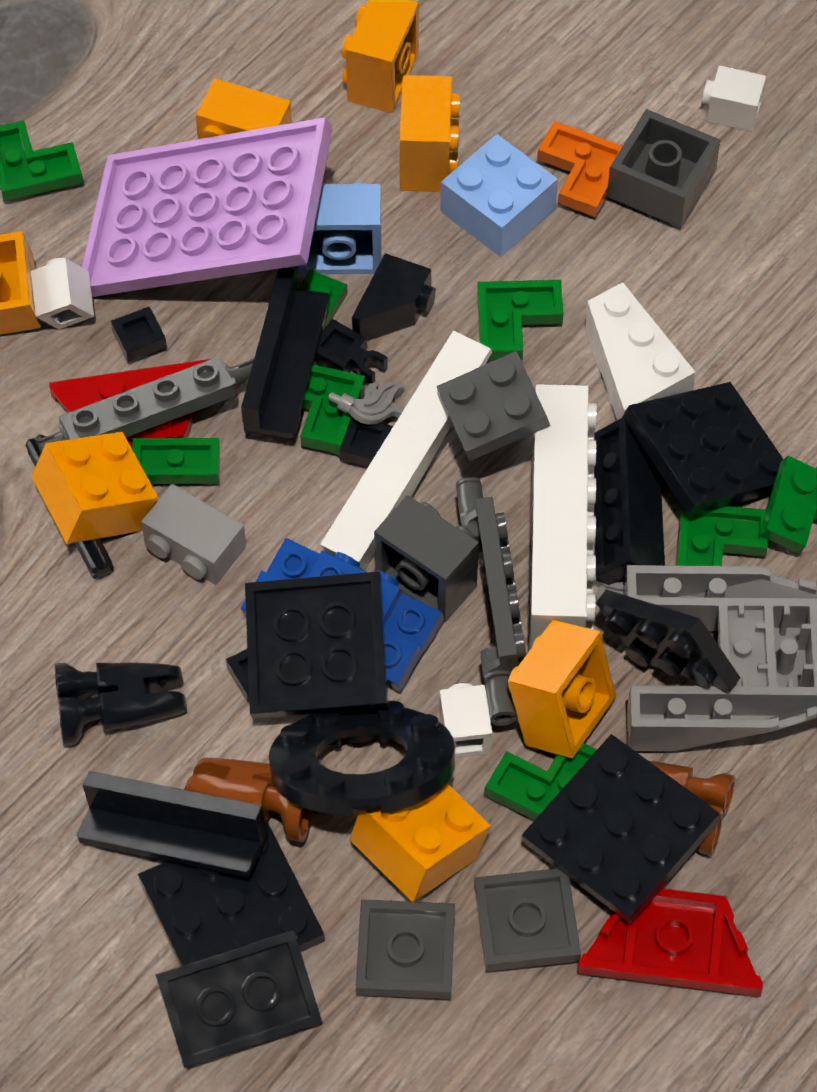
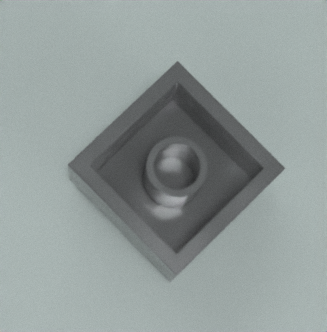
[607,109,720,228]
[374,495,479,623]

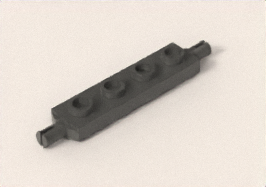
[36,357,254,454]

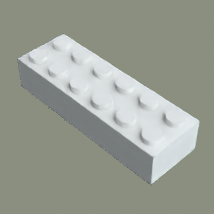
[529,384,597,651]

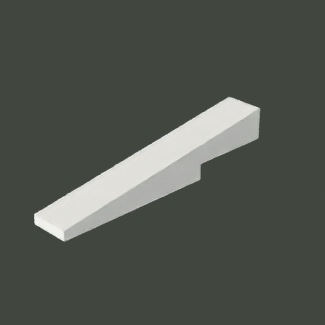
[320,331,492,571]

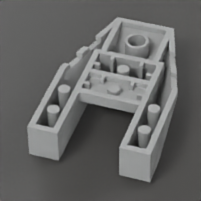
[624,565,817,751]

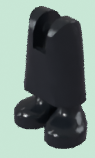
[54,662,187,746]

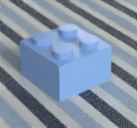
[441,134,558,257]
[298,182,381,275]

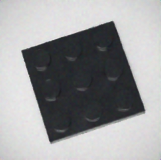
[622,382,783,516]
[245,571,389,719]
[521,734,721,924]
[138,821,325,966]

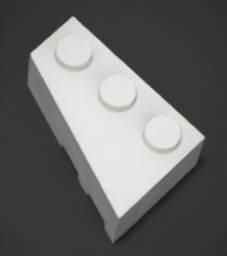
[585,282,696,420]

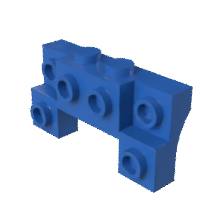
[240,538,444,692]

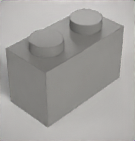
[141,484,246,585]

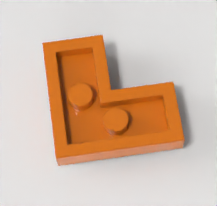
[537,121,623,217]

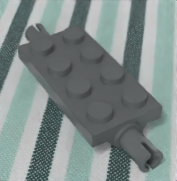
[456,477,526,726]

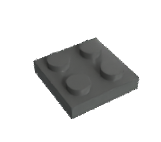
[437,351,551,461]
[474,868,581,972]
[355,899,455,999]

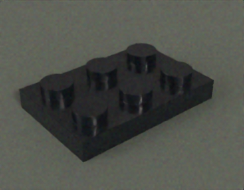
[596,589,741,691]
[155,930,322,1068]

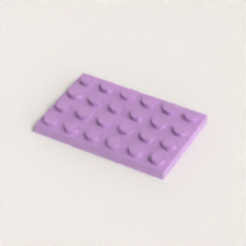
[82,117,333,297]

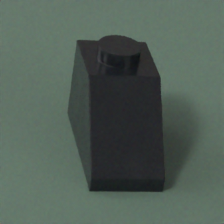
[352,253,436,341]

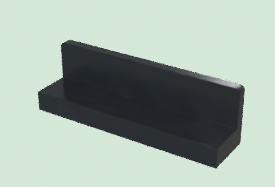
[241,268,330,438]
[594,417,665,584]
[77,771,268,877]

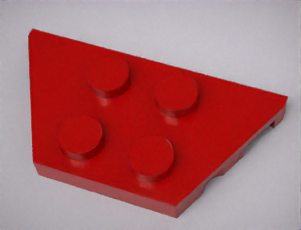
[49,359,211,448]
[578,888,763,997]

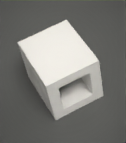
[702,65,766,132]
[30,258,94,329]
[439,683,493,758]

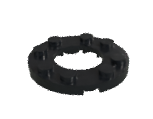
[269,701,455,816]

